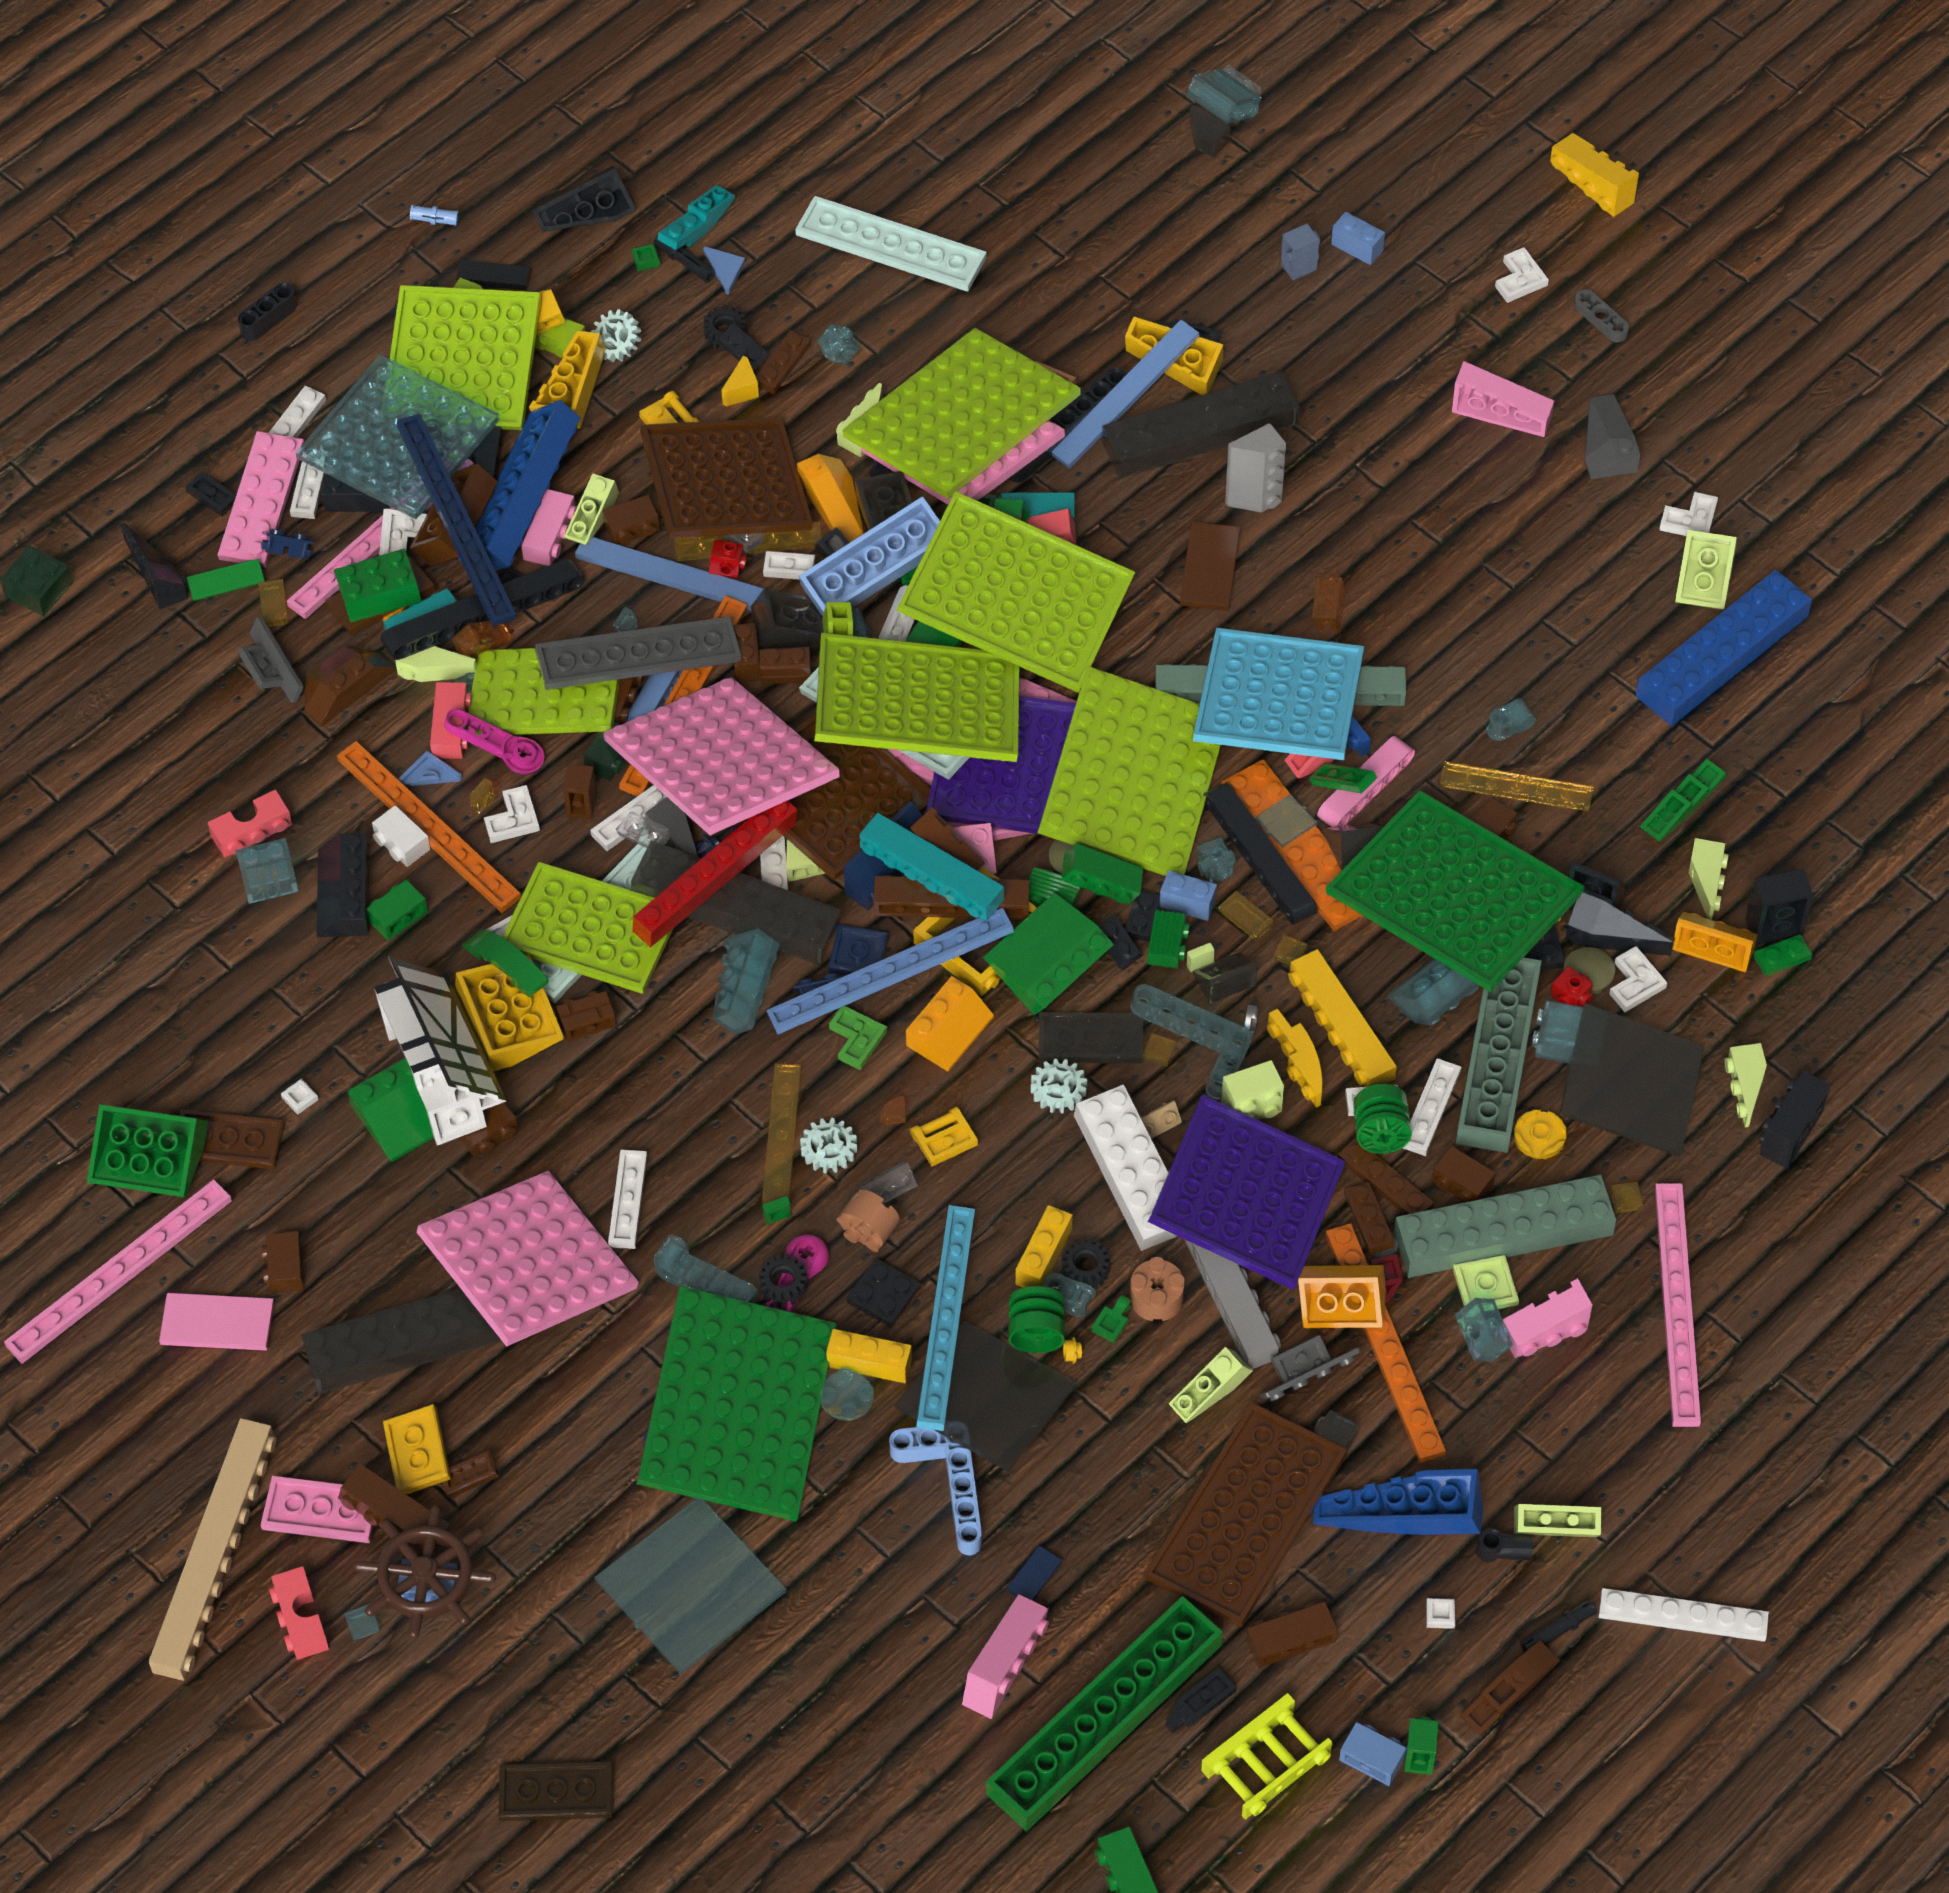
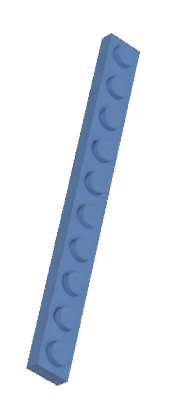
[766,908,1014,1035]

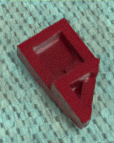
[1370,1254,1403,1305]

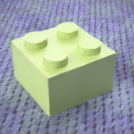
[1221,1060,1284,1120]

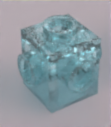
[818,324,860,365]
[1197,838,1236,883]

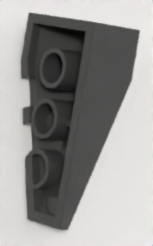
[1584,394,1640,480]

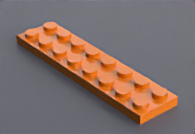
[1221,760,1363,931]

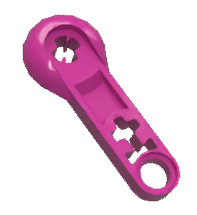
[444,709,545,775]
[766,1234,829,1313]

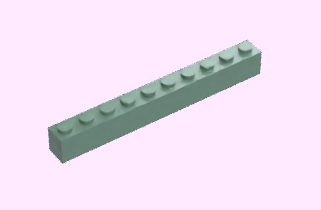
[1155,664,1406,706]

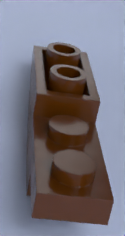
[1461,1641,1560,1737]

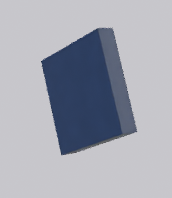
[828,924,889,975]

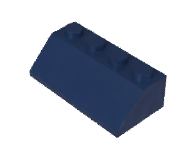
[844,801,923,911]

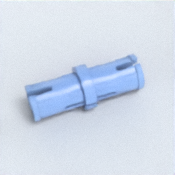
[410,205,459,226]

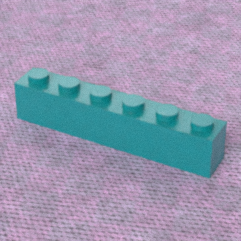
[860,813,1004,922]

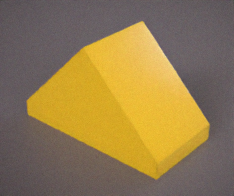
[721,356,759,406]

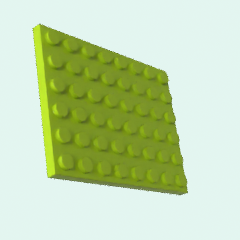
[842,328,1081,499]
[897,491,1135,693]
[815,633,1019,762]
[1037,666,1221,876]

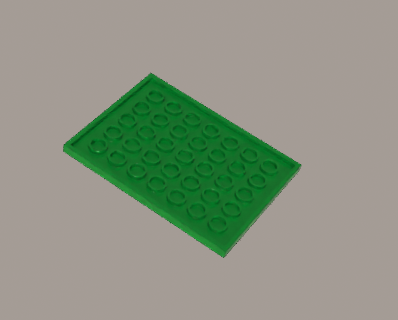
[1326,790,1584,992]
[636,1286,836,1521]

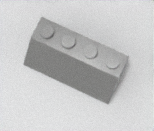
[1225,423,1286,513]

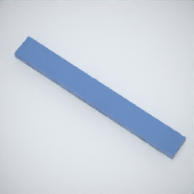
[1052,320,1199,469]
[575,537,766,613]

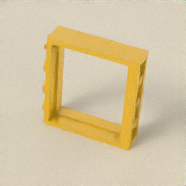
[913,866,1037,997]

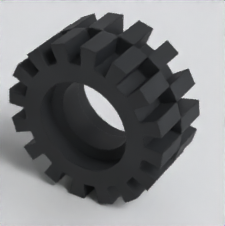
[703,305,747,351]
[1062,1238,1110,1291]
[759,1254,808,1307]

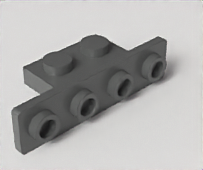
[239,617,303,703]
[1259,1335,1360,1401]

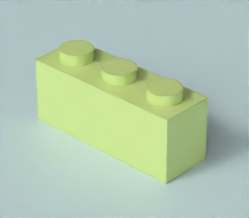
[1514,1504,1601,1537]

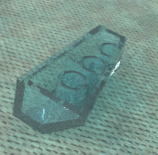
[713,928,780,1035]

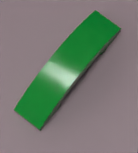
[462,929,549,998]

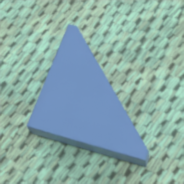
[703,246,745,295]
[398,750,463,787]

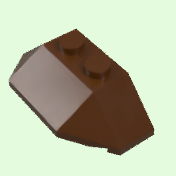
[305,647,396,728]

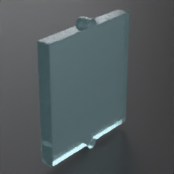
[1256,795,1317,848]

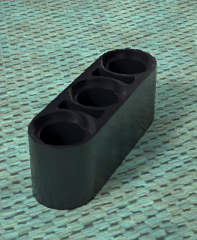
[237,283,297,341]

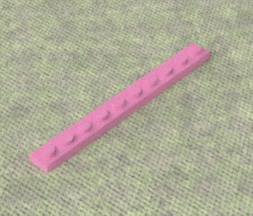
[287,450,474,619]
[4,1180,232,1364]
[1655,1184,1701,1427]

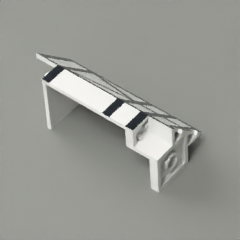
[374,957,507,1146]

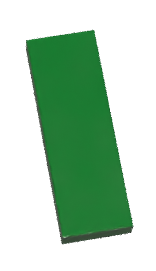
[187,559,265,602]
[1309,763,1377,794]

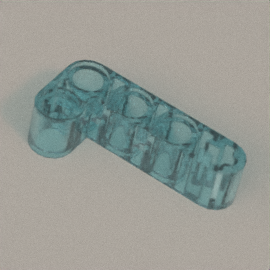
[654,1235,759,1303]

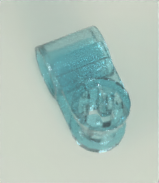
[1487,699,1536,741]
[1044,1273,1096,1318]

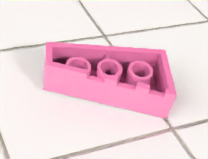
[1452,361,1554,437]
[962,1594,1049,1719]

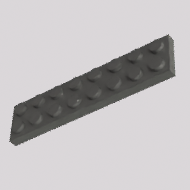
[535,616,741,690]

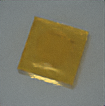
[470,778,495,813]
[1611,1182,1643,1213]

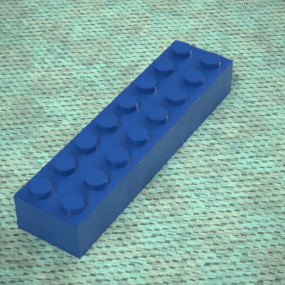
[458,400,580,571]
[1636,570,1812,727]

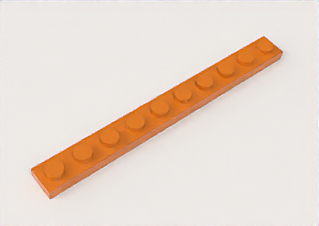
[619,595,748,796]
[337,741,521,913]
[1325,1223,1446,1463]

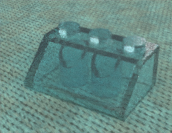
[1387,959,1479,1025]

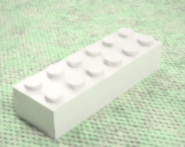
[1074,1085,1177,1251]

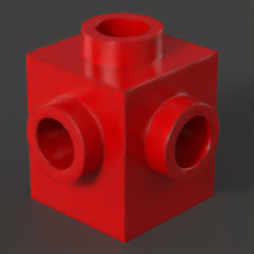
[709,540,747,579]
[1551,966,1593,1014]

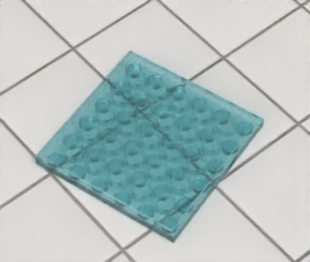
[296,355,499,519]

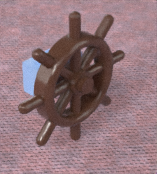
[353,1506,496,1639]

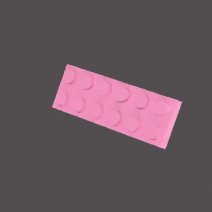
[218,431,305,568]

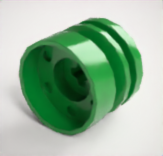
[1353,1084,1412,1154]
[1008,1286,1065,1353]

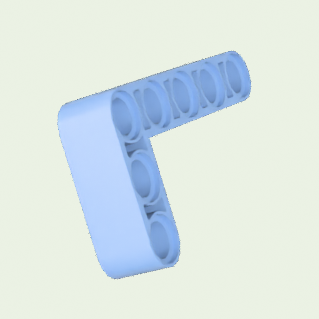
[889,1423,982,1555]

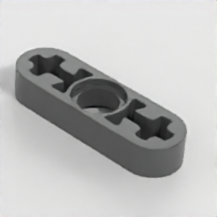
[1574,289,1629,342]

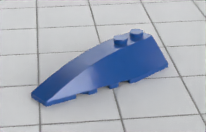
[1313,1469,1483,1535]

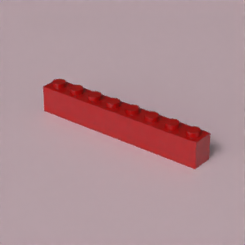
[632,800,797,948]

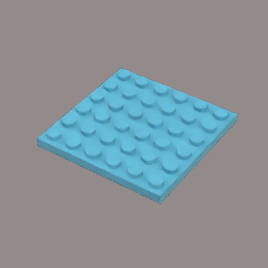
[1193,628,1364,760]

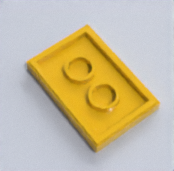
[383,1404,451,1494]

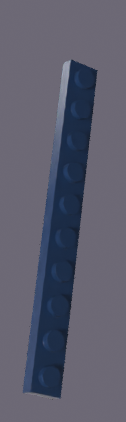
[396,414,516,626]

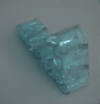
[1130,984,1252,1100]

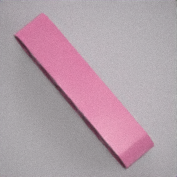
[1317,736,1415,831]

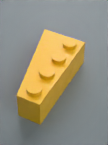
[1550,133,1639,217]
[1125,317,1223,398]
[529,331,606,429]

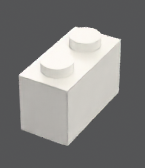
[372,805,430,867]

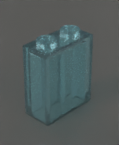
[1186,69,1262,124]
[235,838,298,904]
[1532,1000,1608,1069]

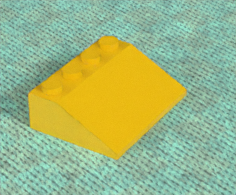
[455,955,563,1071]

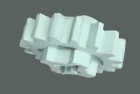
[591,309,641,362]
[1031,1058,1087,1113]
[800,1118,857,1173]

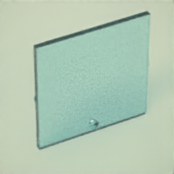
[595,1498,786,1674]

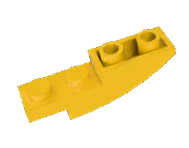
[1267,1009,1322,1107]

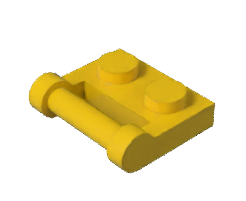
[639,391,700,425]
[910,1107,978,1167]

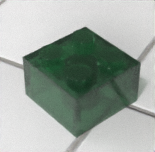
[0,545,73,617]

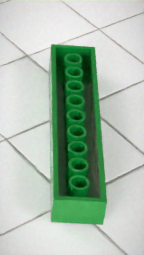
[986,1596,1223,1832]

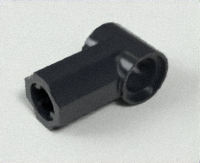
[1476,1528,1533,1562]

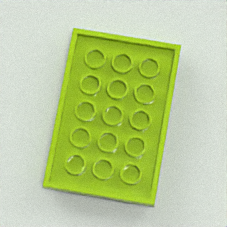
[465,648,620,735]
[502,862,673,994]

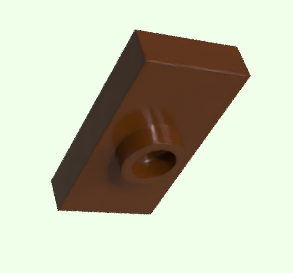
[442,1450,499,1499]

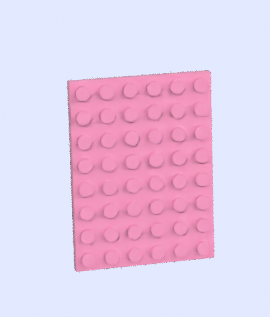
[604,677,840,835]

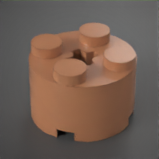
[837,1189,900,1252]
[1130,1257,1184,1321]

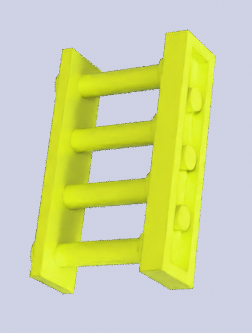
[1201,1693,1332,1820]

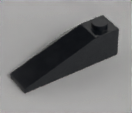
[532,165,636,232]

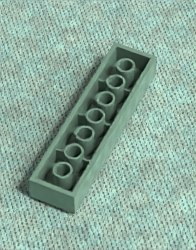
[1456,957,1541,1153]
[1394,1175,1616,1278]

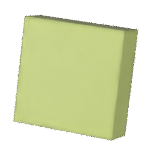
[1187,943,1214,972]

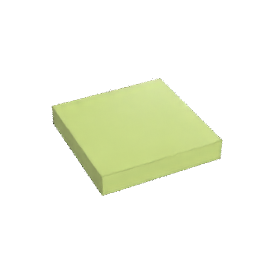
[1453,1255,1519,1315]

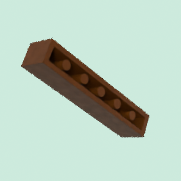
[874,875,1029,920]

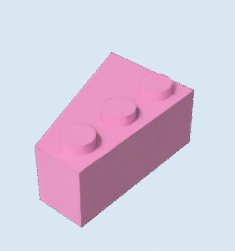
[1501,1278,1592,1358]

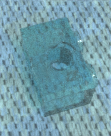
[1455,1298,1513,1362]

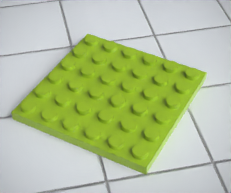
[381,285,542,430]

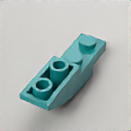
[658,185,735,250]

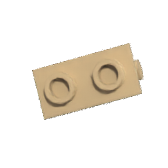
[1141,1100,1182,1139]

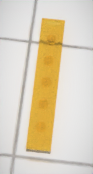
[674,522,822,561]
[1439,761,1594,811]
[762,1063,801,1205]

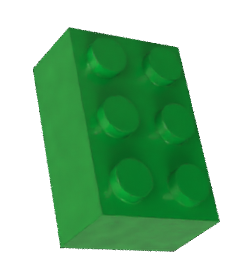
[334,548,422,623]

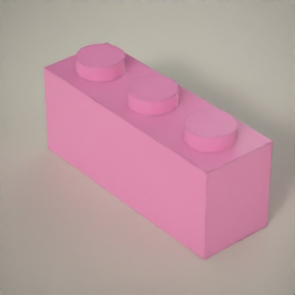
[521,489,577,566]

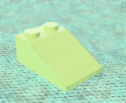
[1675,530,1737,610]

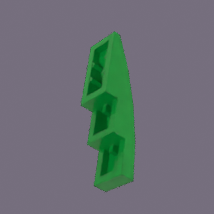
[1640,758,1727,843]

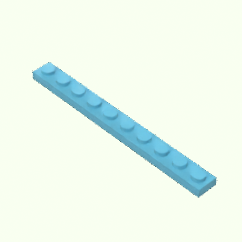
[916,1205,975,1431]

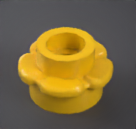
[1063,1337,1082,1364]

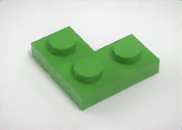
[829,1006,887,1071]

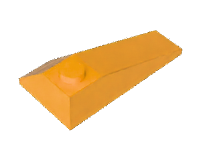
[797,454,864,543]

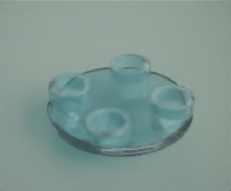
[820,1368,874,1421]

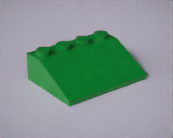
[983,892,1114,1015]
[348,1058,434,1162]
[87,1104,208,1197]

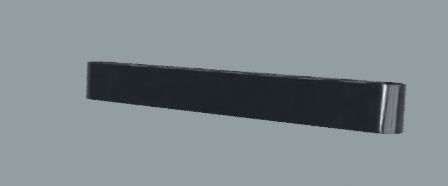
[380,559,585,660]

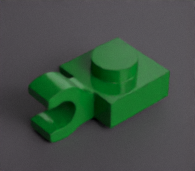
[1091,1295,1131,1344]

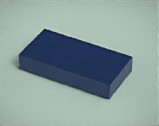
[1008,1546,1062,1601]

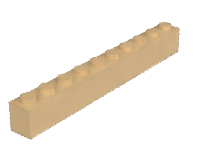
[149,1418,276,1681]

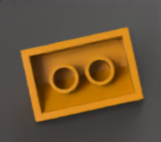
[1673,912,1758,972]
[906,976,994,1072]
[1298,1265,1386,1328]

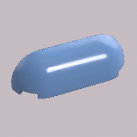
[627,670,683,722]

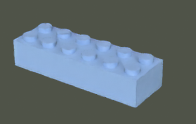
[799,496,940,616]

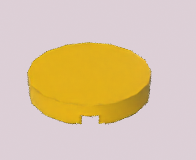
[1514,1110,1567,1159]

